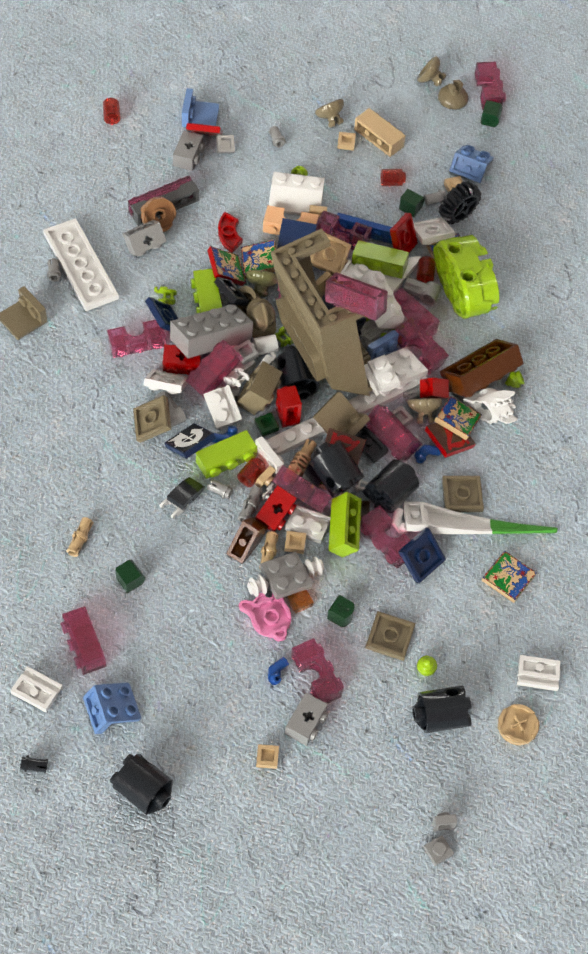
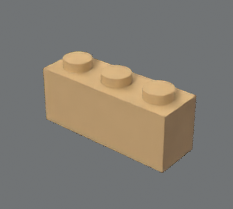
[354,108,406,157]

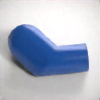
[212,426,238,443]
[414,445,441,464]
[268,657,289,685]

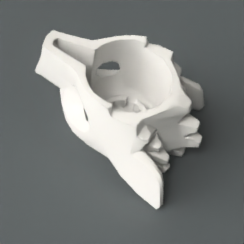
[463,388,518,424]

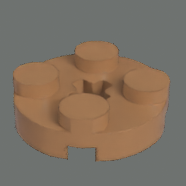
[141,197,176,232]

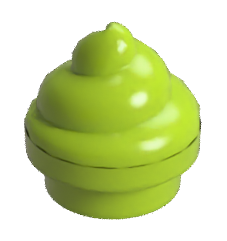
[291,166,308,176]
[505,370,525,388]
[417,655,437,676]

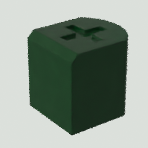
[480,100,503,127]
[399,189,425,217]
[115,560,145,593]
[327,595,355,627]

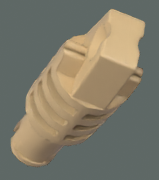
[284,439,317,486]

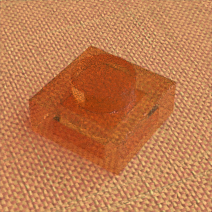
[287,590,314,614]

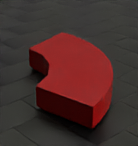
[218,212,243,253]

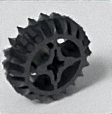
[439,181,482,225]

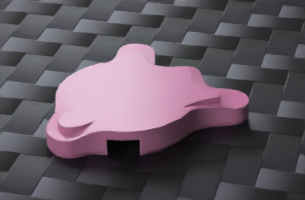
[239,593,291,641]

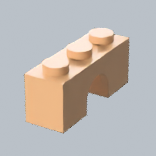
[263,205,319,235]

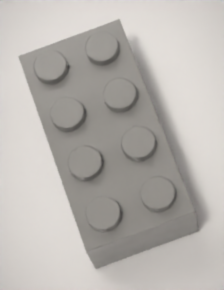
[170,304,253,358]

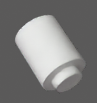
[251,334,279,356]

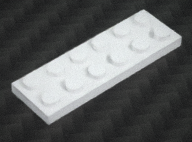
[43,218,119,311]

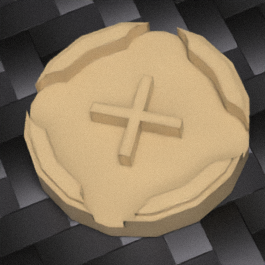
[497,704,540,746]

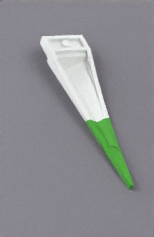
[403,502,558,534]

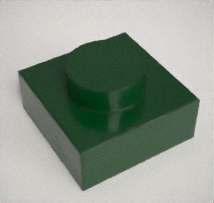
[254,412,279,437]

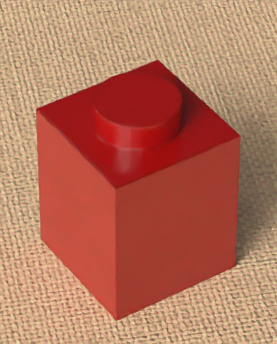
[420,377,449,399]

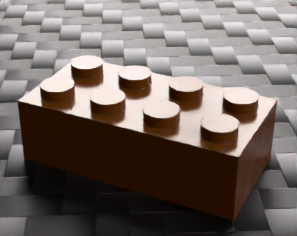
[439,339,524,398]

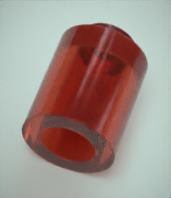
[103,98,120,125]
[380,169,406,186]
[416,256,435,283]
[237,458,266,487]

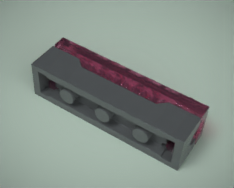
[128,176,199,226]

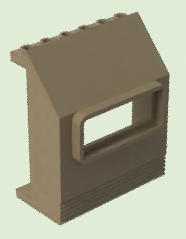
[271,228,374,396]

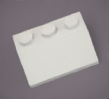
[269,172,325,215]
[355,270,404,329]

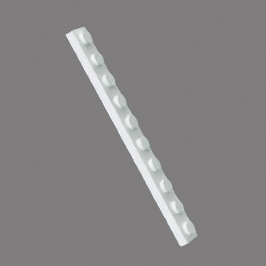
[266,376,427,455]

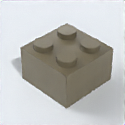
[236,361,282,415]

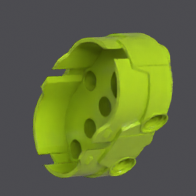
[433,235,499,319]

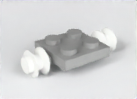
[247,552,324,600]

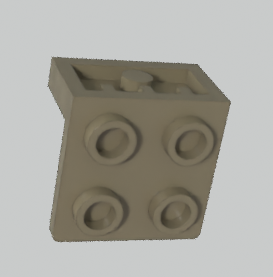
[0,286,48,340]
[313,391,370,436]

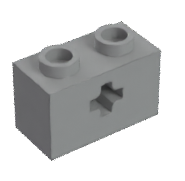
[173,130,205,171]
[122,220,167,256]
[285,693,329,746]

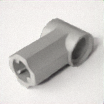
[403,277,441,305]
[154,391,186,428]

